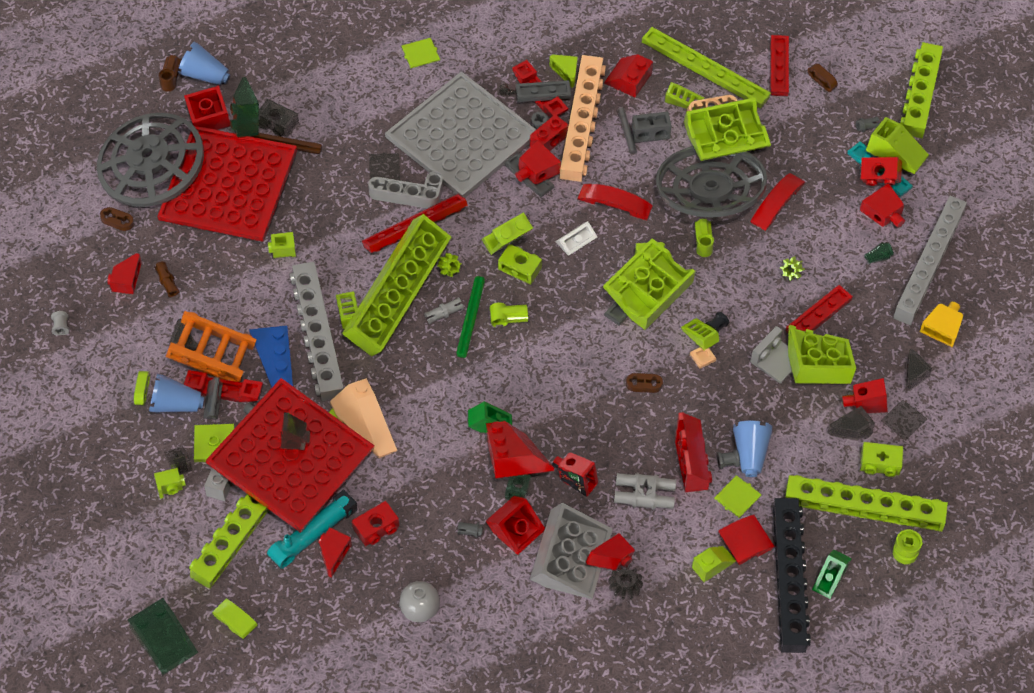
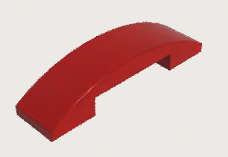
[512,60,568,117]
[750,173,805,231]
[577,184,653,220]
[184,370,263,402]

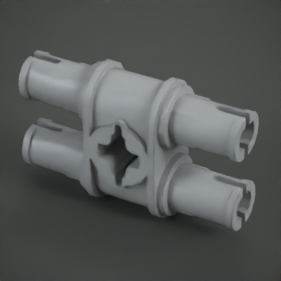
[614,472,676,510]

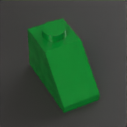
[468,401,512,433]
[812,550,852,599]

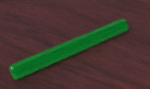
[456,276,485,358]

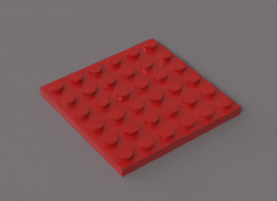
[157,125,297,242]
[206,378,375,533]

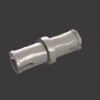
[424,298,464,324]

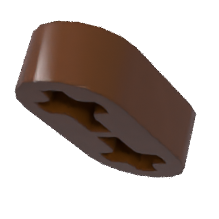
[808,63,838,92]
[100,207,134,231]
[626,373,663,393]

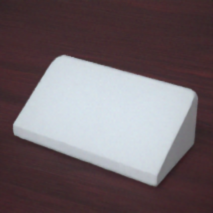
[555,221,597,256]

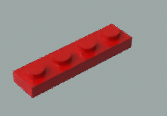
[770,35,789,96]
[785,285,853,333]

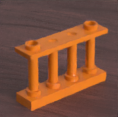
[166,311,257,382]

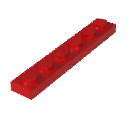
[362,194,468,253]

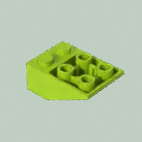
[866,117,929,174]

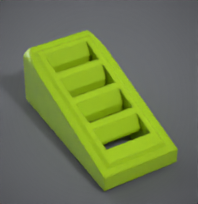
[665,82,704,110]
[336,291,358,329]
[681,318,719,350]

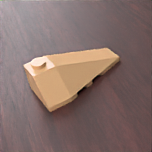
[330,378,397,458]

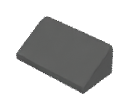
[203,377,223,420]

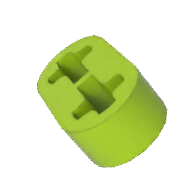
[134,371,150,405]

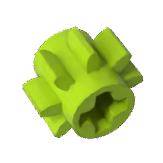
[437,253,462,277]
[780,256,805,281]

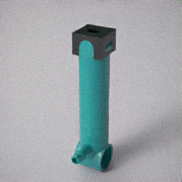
[267,489,357,569]

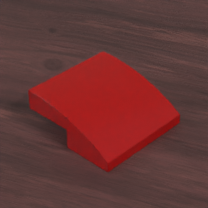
[718,514,775,565]

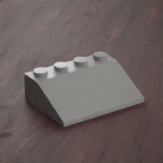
[530,503,612,599]

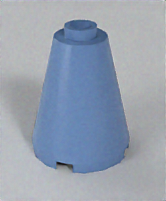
[178,42,230,85]
[149,373,204,412]
[733,421,772,477]

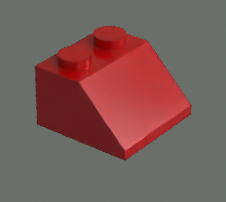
[604,54,653,98]
[184,86,231,130]
[486,496,545,555]

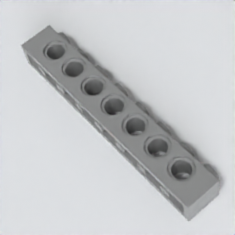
[893,196,967,325]
[290,261,344,401]

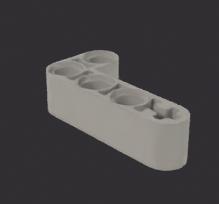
[368,171,443,209]

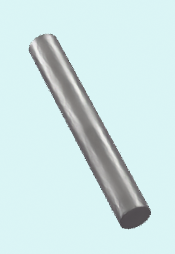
[618,107,637,154]

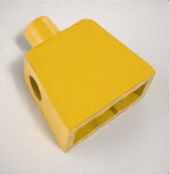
[920,302,964,348]

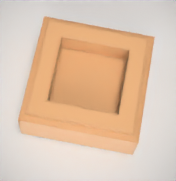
[690,347,716,369]

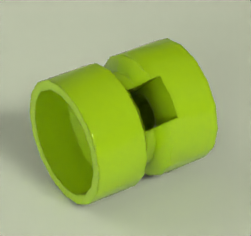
[892,529,923,564]

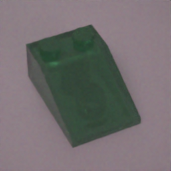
[230,77,259,137]
[128,598,198,675]

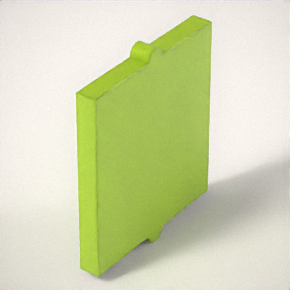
[401,38,440,68]
[714,475,762,518]

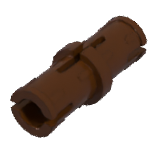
[154,261,180,298]

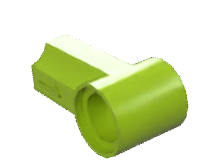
[694,219,714,257]
[490,302,528,327]

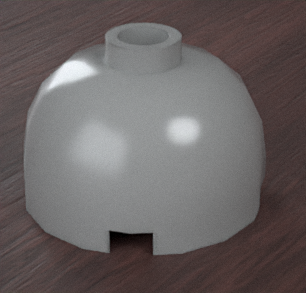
[399,581,440,622]

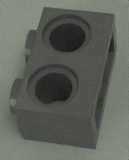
[631,111,672,143]

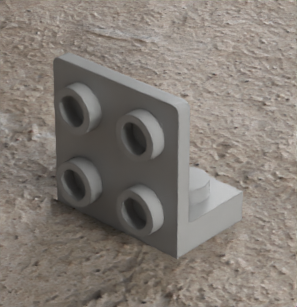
[750,326,792,384]

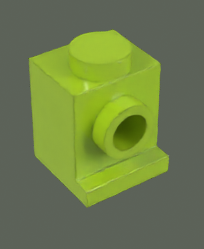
[268,232,296,258]
[154,468,186,499]

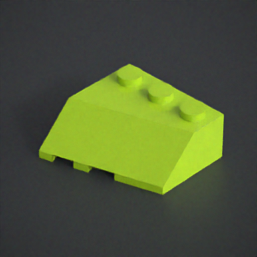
[788,325,856,384]

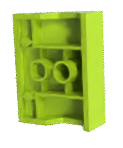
[684,97,771,161]
[603,239,696,330]

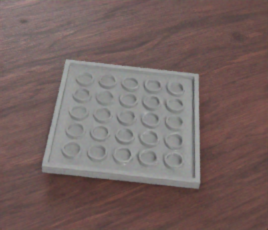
[385,71,536,198]

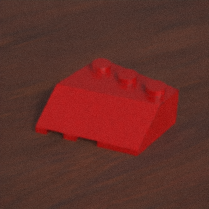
[675,412,712,492]
[486,421,554,478]

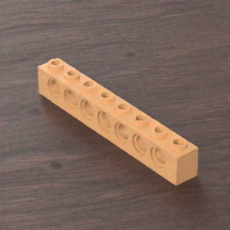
[560,55,606,182]

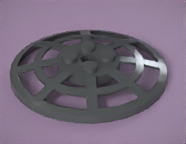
[97,113,204,207]
[656,146,767,217]

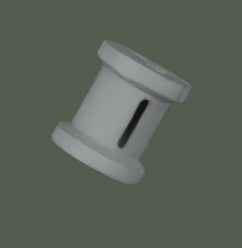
[51,311,69,336]

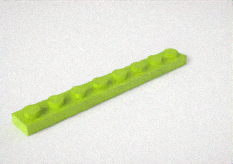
[642,27,771,109]

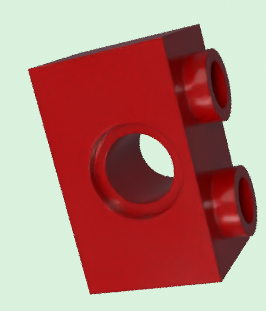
[530,114,568,151]
[861,157,902,186]
[352,501,399,547]

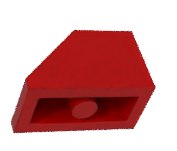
[107,253,142,294]
[319,527,352,578]
[586,533,635,570]

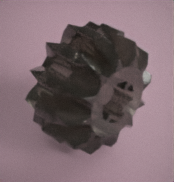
[608,565,643,600]

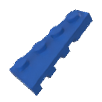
[249,326,293,388]

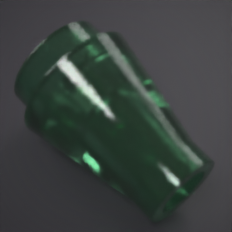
[864,242,894,264]

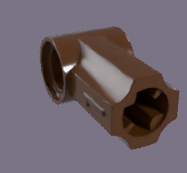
[159,55,181,92]

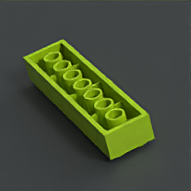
[342,214,451,356]

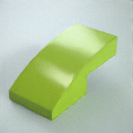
[212,598,258,639]

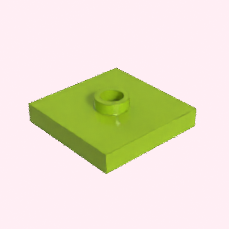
[194,424,234,462]

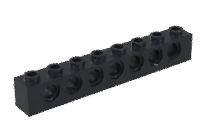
[773,498,811,653]

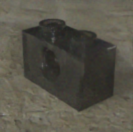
[256,99,299,138]

